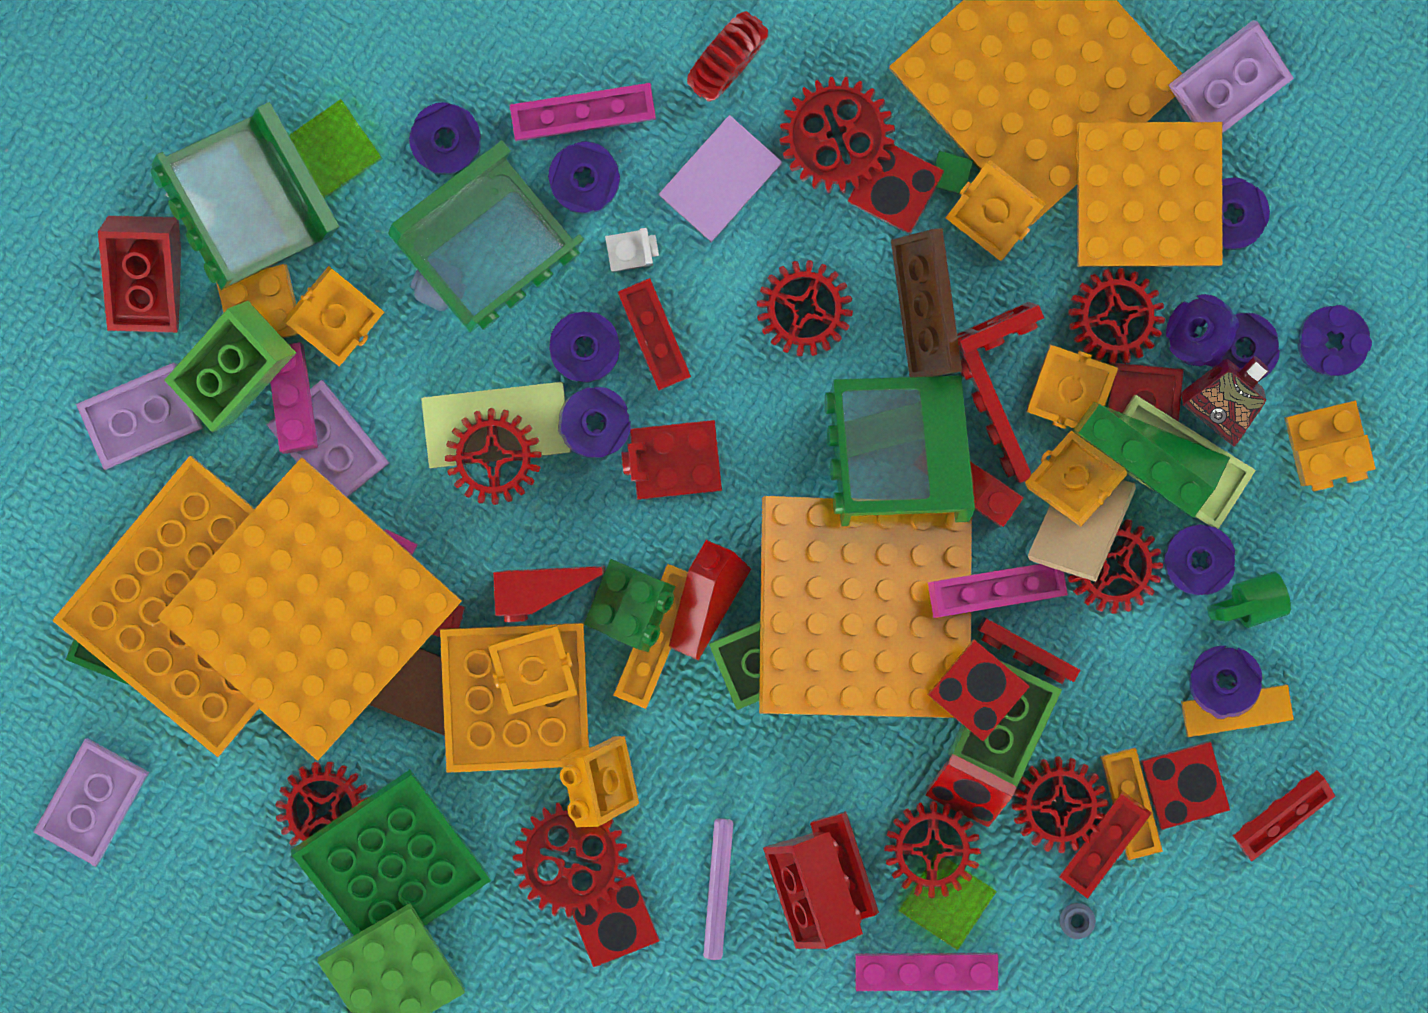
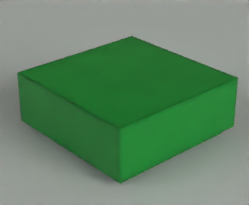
[934,151,973,195]

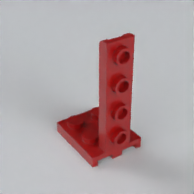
[957,302,1044,483]
[621,420,722,500]

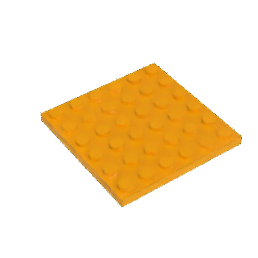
[889,0,1182,226]
[52,456,259,757]
[157,457,462,761]
[759,496,972,718]

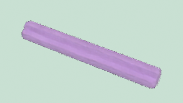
[703,818,733,960]

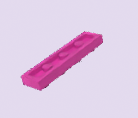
[510,83,656,142]
[928,564,1068,618]
[855,953,998,991]

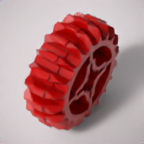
[687,11,768,102]
[757,260,853,357]
[1068,268,1165,365]
[445,408,542,505]
[1067,519,1163,614]
[1011,756,1108,853]
[276,761,368,846]
[884,801,981,898]

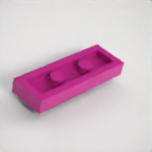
[270,342,318,454]

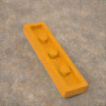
[613,563,688,709]

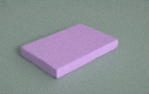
[1168,20,1294,133]
[658,115,782,243]
[76,363,204,470]
[266,380,390,497]
[34,738,149,867]

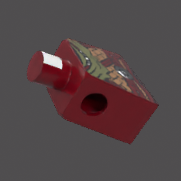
[1181,356,1270,447]

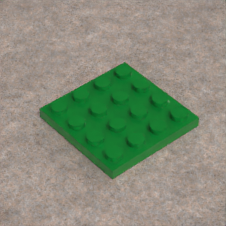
[291,769,491,936]

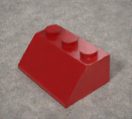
[763,831,863,949]

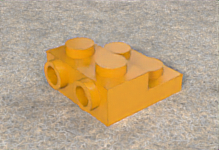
[1284,400,1376,491]
[560,736,639,827]

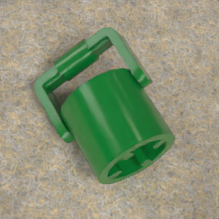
[1207,571,1291,628]

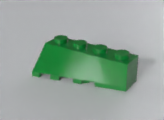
[1073,402,1230,518]

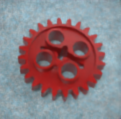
[779,77,895,193]
[512,802,629,919]

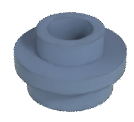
[1059,903,1096,939]

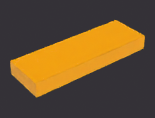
[1181,684,1294,737]
[1100,747,1163,860]

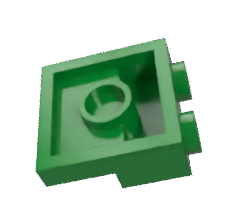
[584,559,676,652]

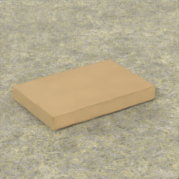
[1028,480,1136,582]

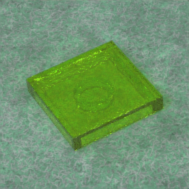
[289,99,383,199]
[898,851,997,951]

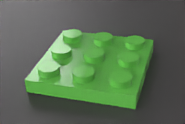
[318,903,465,1013]

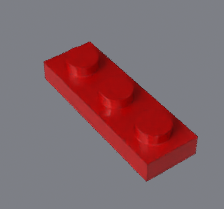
[618,278,691,391]
[977,617,1081,684]
[1233,770,1336,862]
[1059,791,1152,899]
[810,811,879,919]

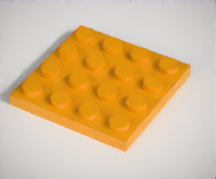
[1077,122,1223,267]
[440,623,589,773]

